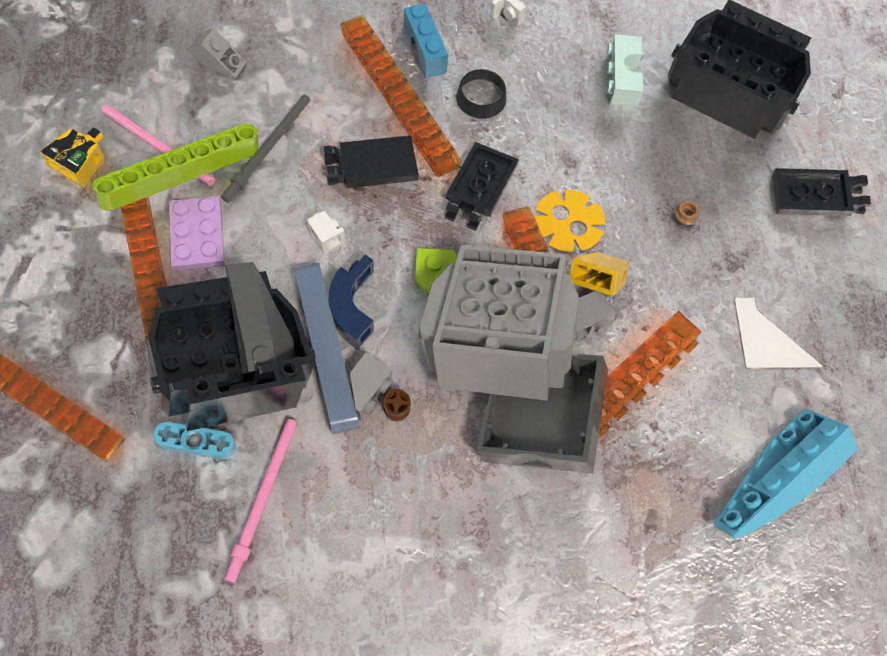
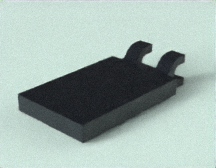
[324,135,419,188]
[445,142,519,231]
[773,168,871,216]

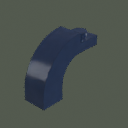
[329,254,374,350]

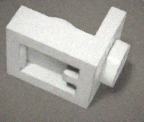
[490,0,526,27]

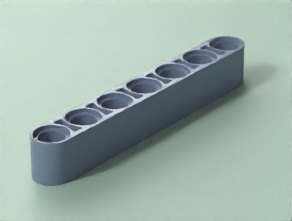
[294,263,359,434]

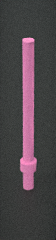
[102,104,216,186]
[224,419,297,584]

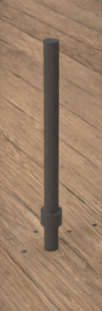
[221,94,310,203]

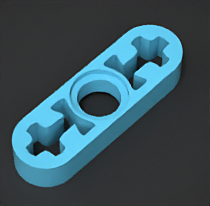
[153,422,236,460]

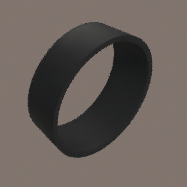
[456,69,506,119]

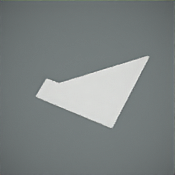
[735,298,822,368]

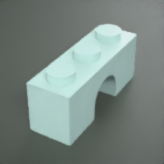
[607,34,643,106]

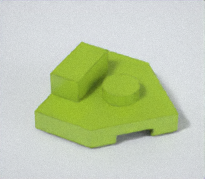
[415,248,458,297]

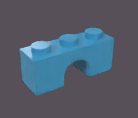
[404,3,448,79]

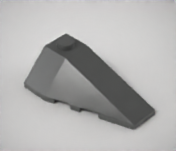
[225,262,296,374]

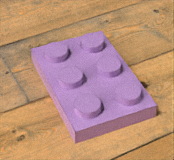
[169,196,225,271]

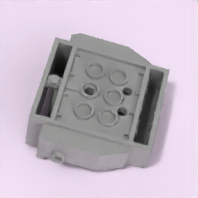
[418,245,580,401]

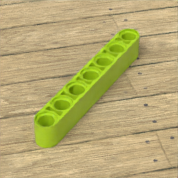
[93,123,259,211]

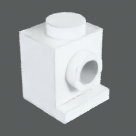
[307,211,346,254]

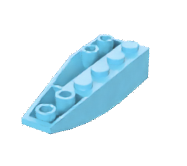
[713,408,858,540]

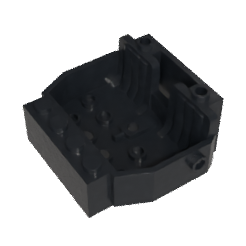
[668,0,812,139]
[148,271,316,431]

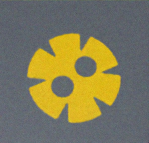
[533,189,606,252]

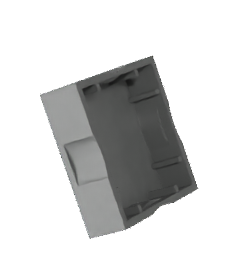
[476,354,608,474]

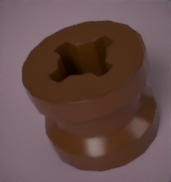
[383,389,411,422]

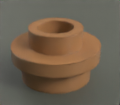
[674,201,699,225]

